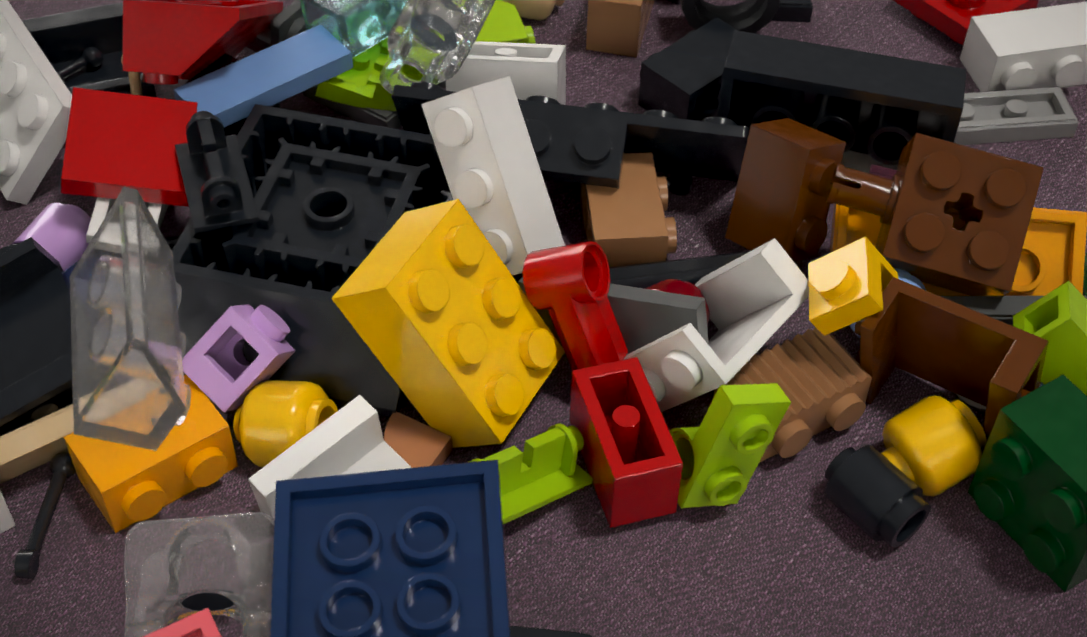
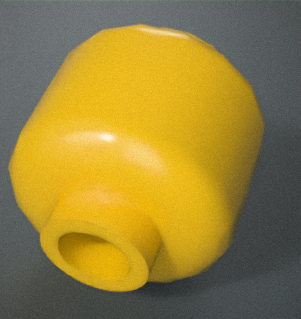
[233,380,338,467]
[881,395,987,496]

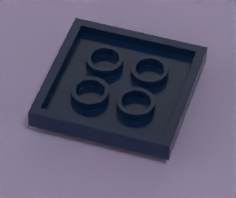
[270,460,511,637]

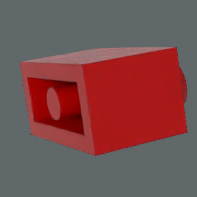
[569,357,683,528]

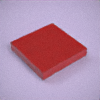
[61,87,198,207]

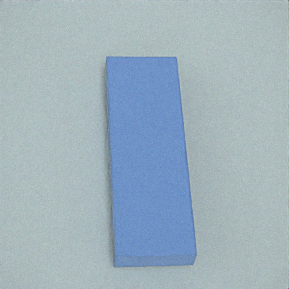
[173,24,353,127]

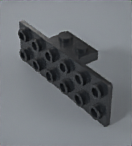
[392,82,749,188]

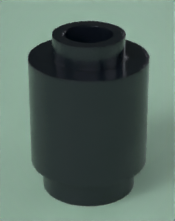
[825,445,931,548]

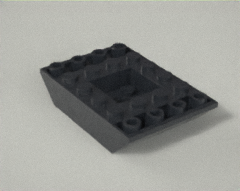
[147,104,453,418]

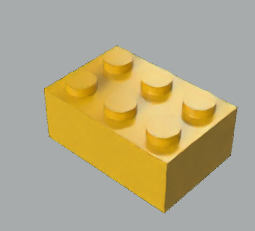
[331,199,565,448]

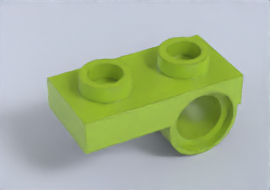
[669,383,791,508]

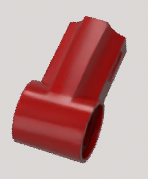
[522,241,628,370]

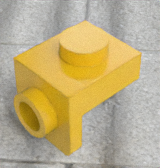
[808,236,898,336]

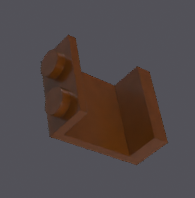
[855,277,1048,454]

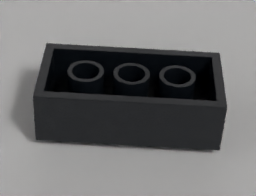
[717,30,967,166]

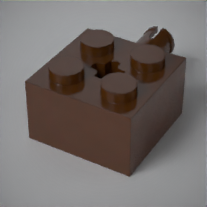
[826,133,1044,296]

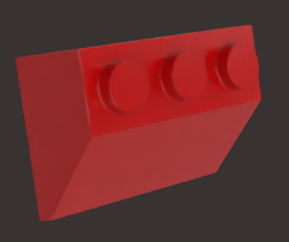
[123,0,283,85]

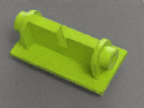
[467,423,593,525]

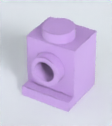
[177,304,296,413]

